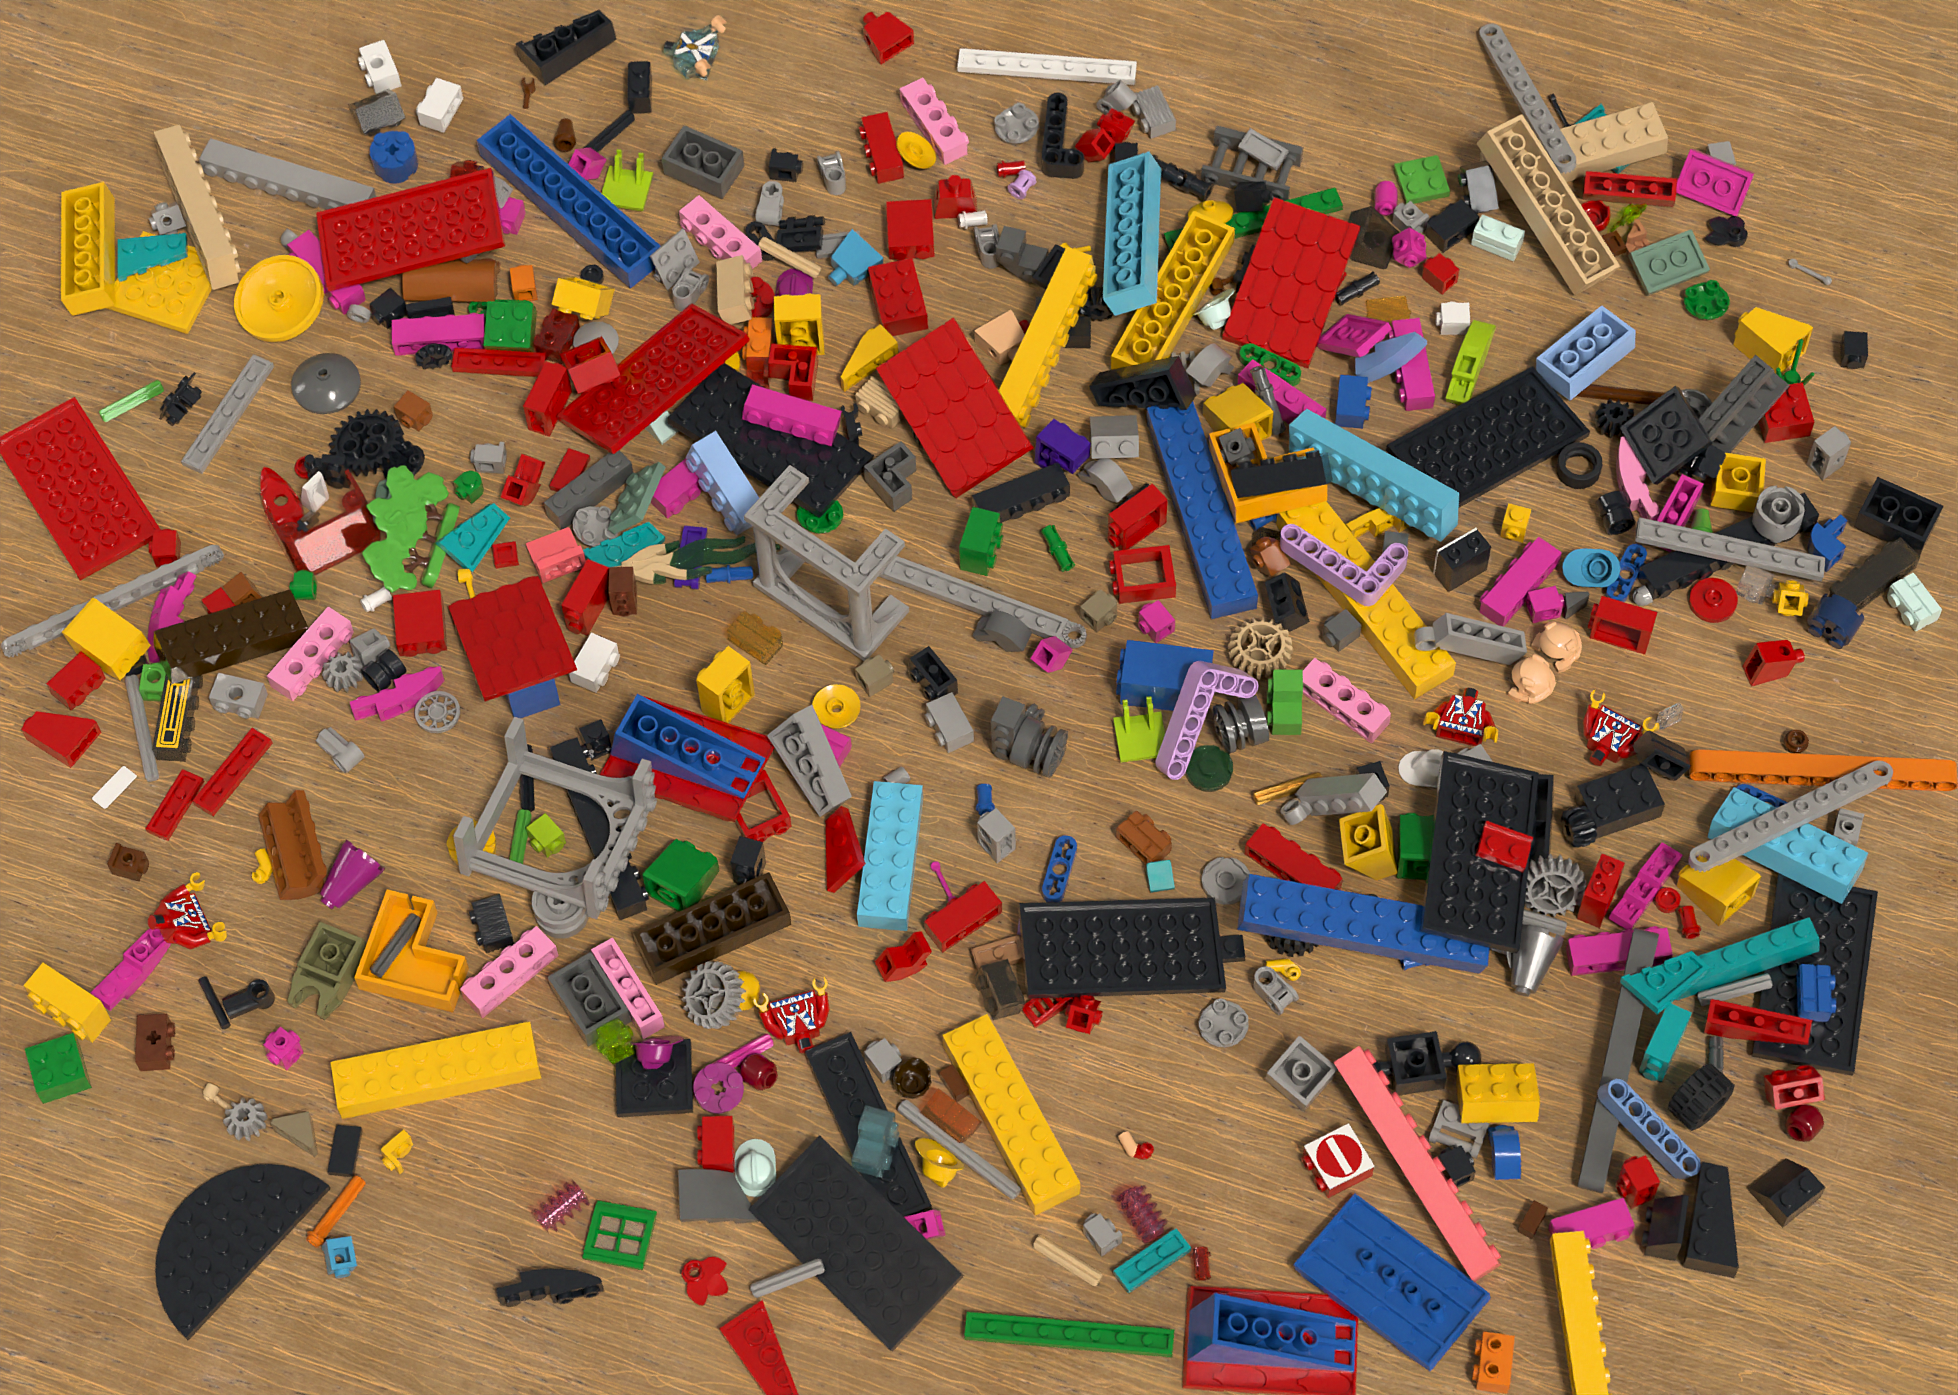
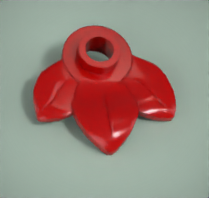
[682,1257,729,1306]

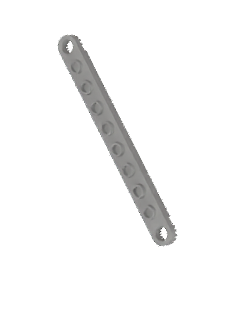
[1480,24,1576,174]
[1,545,224,657]
[879,556,1087,648]
[1688,761,1893,872]

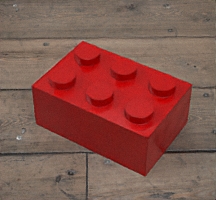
[868,258,928,336]

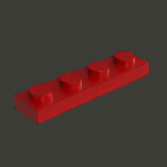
[452,348,547,377]
[192,728,273,817]

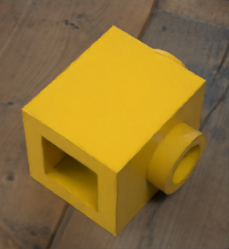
[1500,503,1531,543]

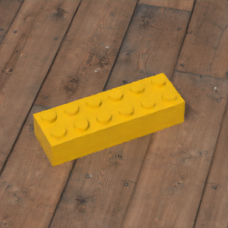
[61,182,115,316]

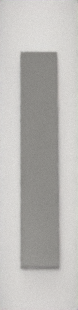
[181,354,274,474]

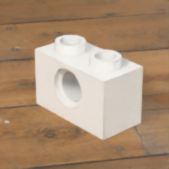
[358,40,401,95]

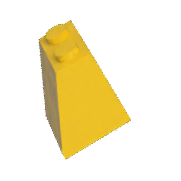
[1733,307,1813,374]
[1203,383,1274,441]
[62,598,151,680]
[1339,804,1397,880]
[1677,855,1761,926]

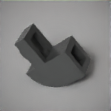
[973,610,1032,652]

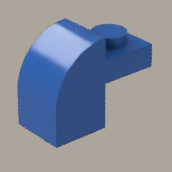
[1807,514,1847,572]
[1488,1125,1521,1180]

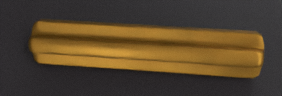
[1253,772,1322,805]

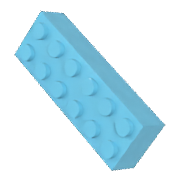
[857,781,923,931]
[1707,787,1868,904]

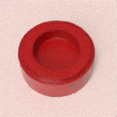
[1655,887,1681,913]

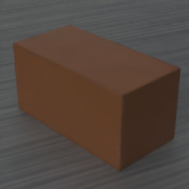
[939,1064,969,1103]
[1518,1200,1548,1239]

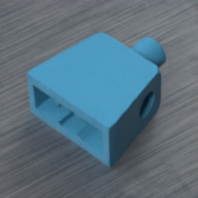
[828,229,883,286]

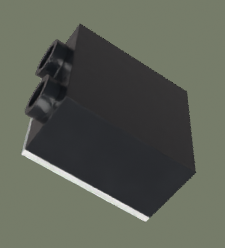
[1433,528,1491,593]

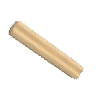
[758,237,821,278]
[1033,1235,1102,1286]

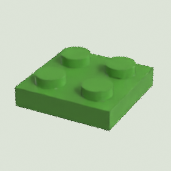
[1394,155,1450,204]

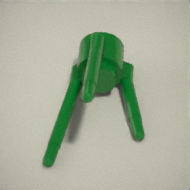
[1776,339,1815,386]

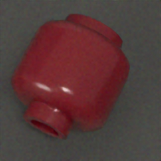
[740,1053,778,1091]
[1785,1104,1824,1142]

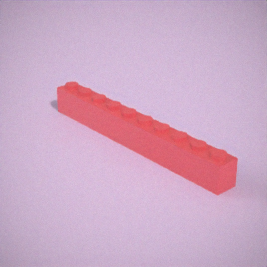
[1334,1046,1501,1282]

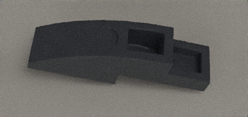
[496,1269,604,1307]

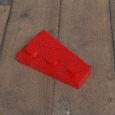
[826,806,866,893]

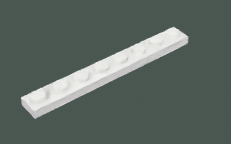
[958,48,1137,85]

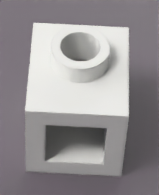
[1436,302,1470,335]

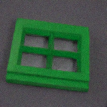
[582,1200,657,1271]

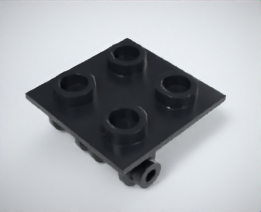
[159,372,202,426]

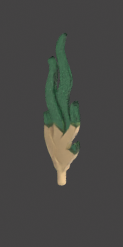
[614,536,781,584]

